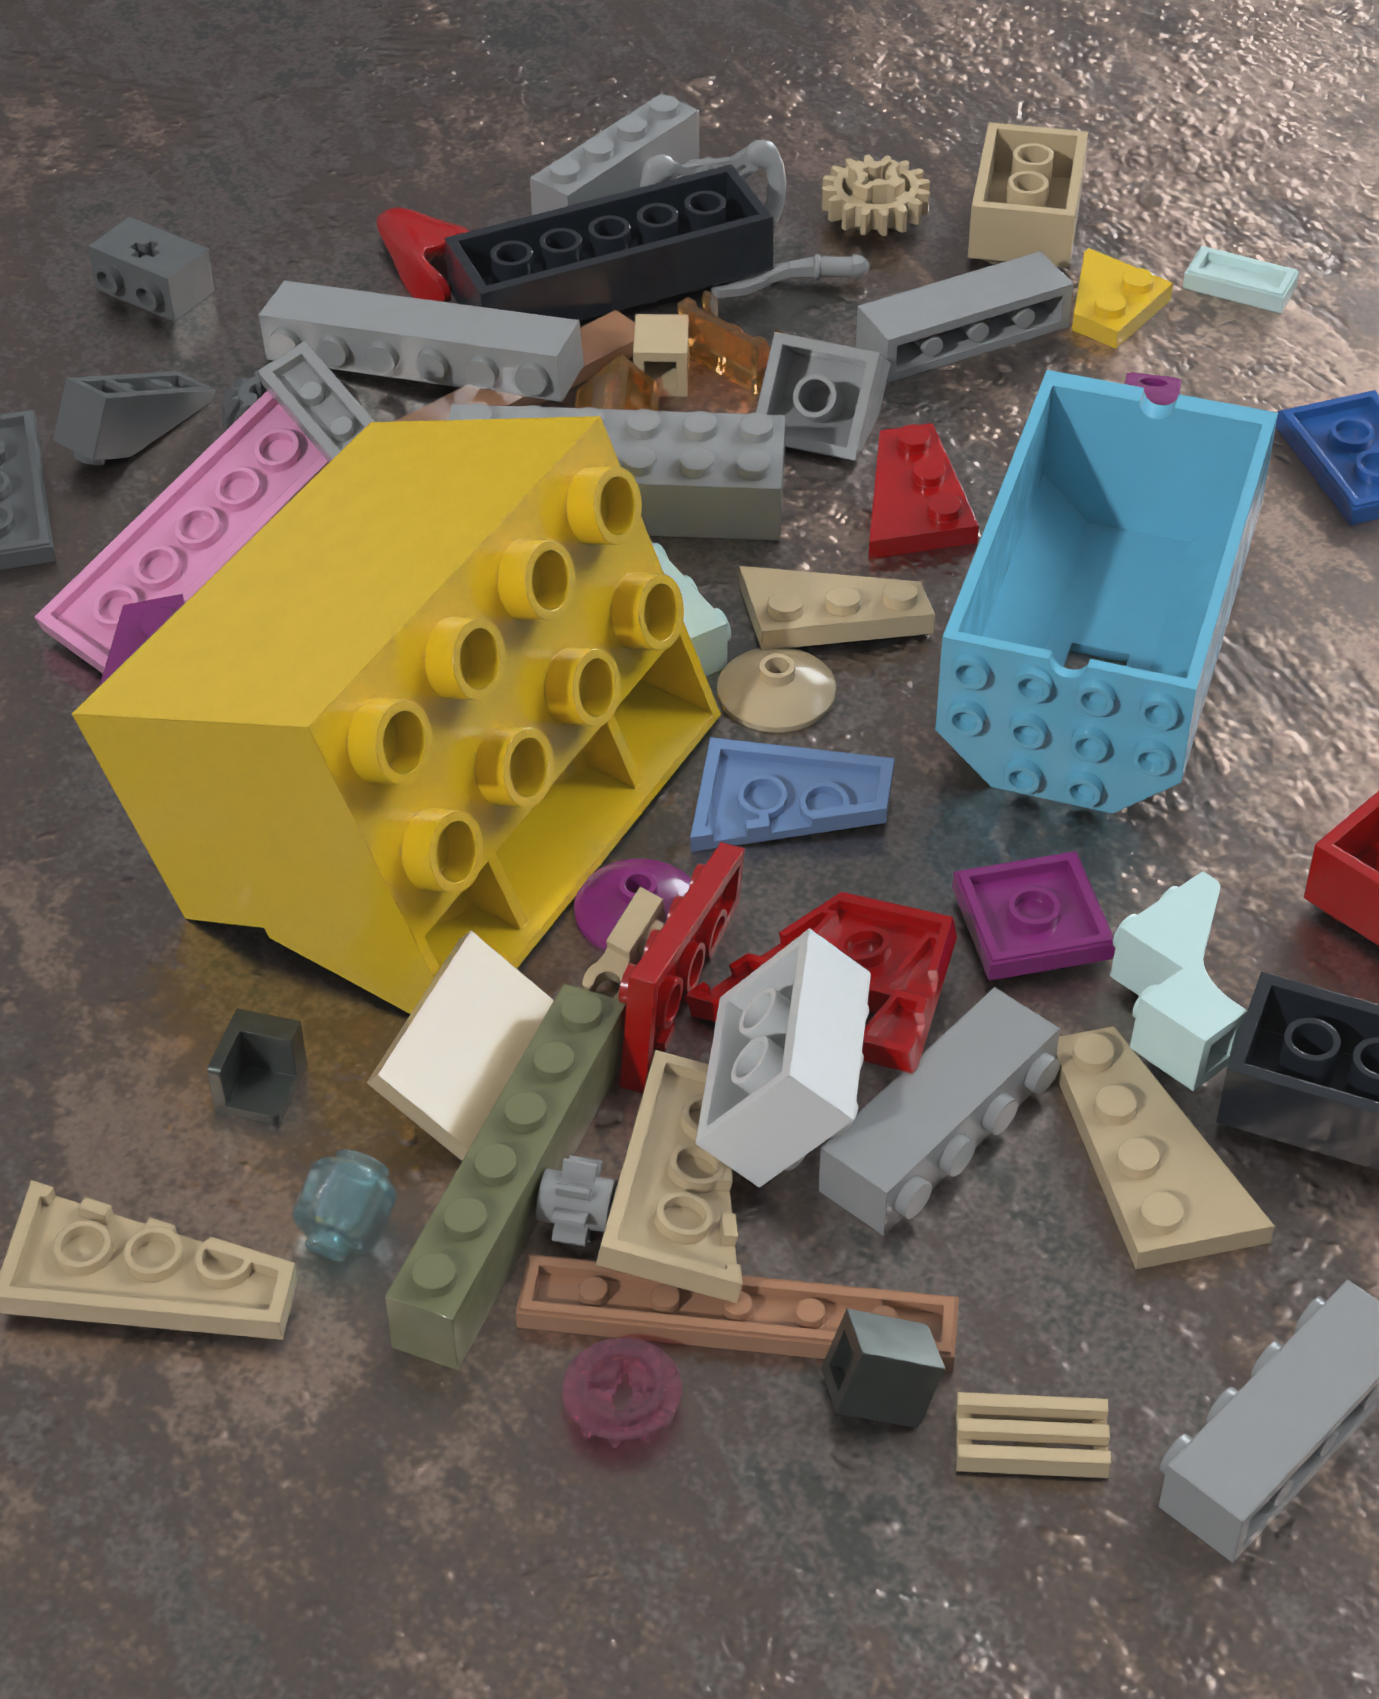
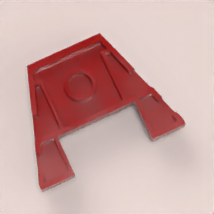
[686,891,957,1074]

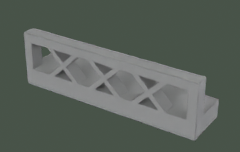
[257,341,375,462]

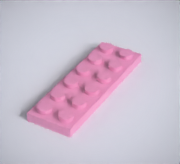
[35,391,329,673]

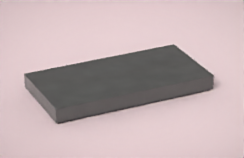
[0,410,56,570]

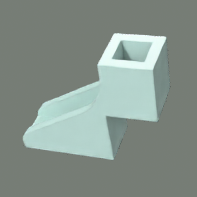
[1110,871,1247,1091]

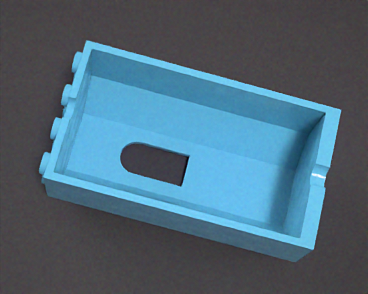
[935,370,1278,814]

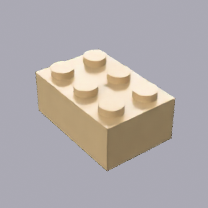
[968,122,1088,268]

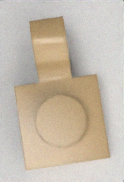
[582,887,666,1000]

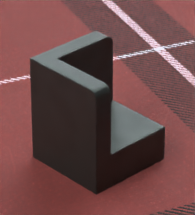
[207,1008,308,1125]
[821,1308,946,1427]

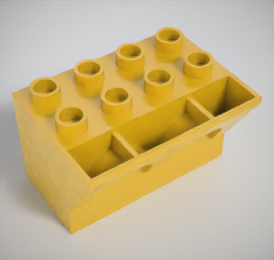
[72,416,721,1014]

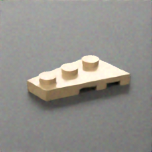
[738,566,935,651]

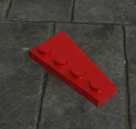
[618,842,745,1094]

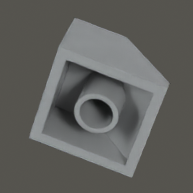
[756,332,891,462]

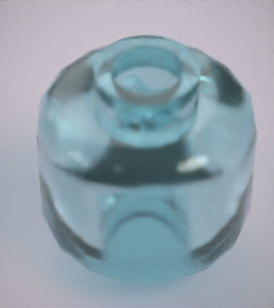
[292,1149,397,1262]

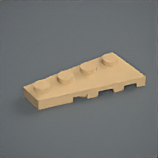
[596,1050,743,1303]

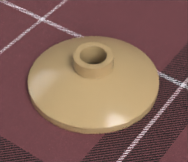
[717,648,836,733]

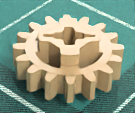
[821,155,930,236]

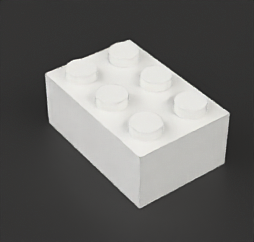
[695,928,871,1188]

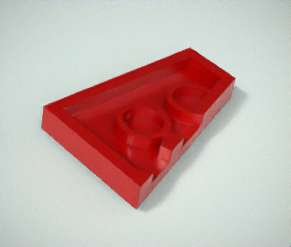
[868,423,979,559]

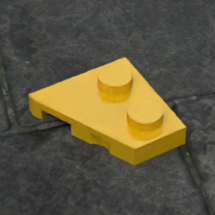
[1072,248,1173,349]

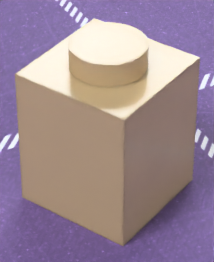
[633,314,689,397]

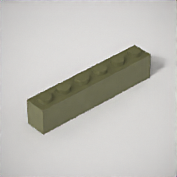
[385,983,626,1370]

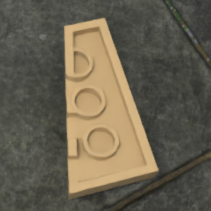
[1056,1026,1275,1270]
[0,1180,298,1340]

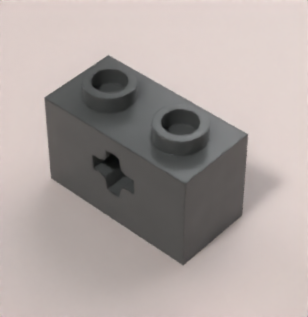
[88,217,214,322]

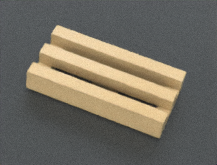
[956,1392,1111,1478]

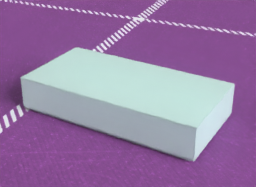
[1183,246,1299,314]

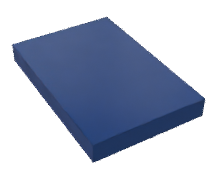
[1276,390,1379,525]

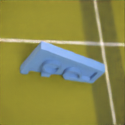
[690,737,895,852]

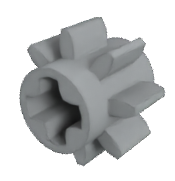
[536,1155,618,1247]

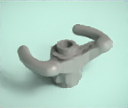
[640,140,787,225]

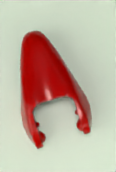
[377,207,469,302]

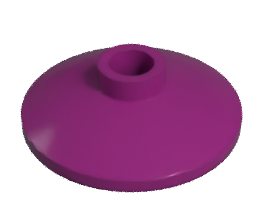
[574,859,691,951]

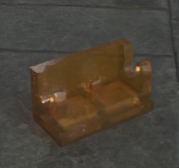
[678,291,786,394]

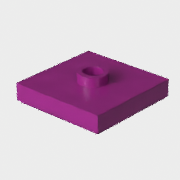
[952,851,1116,981]

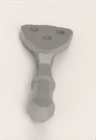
[709,254,869,298]

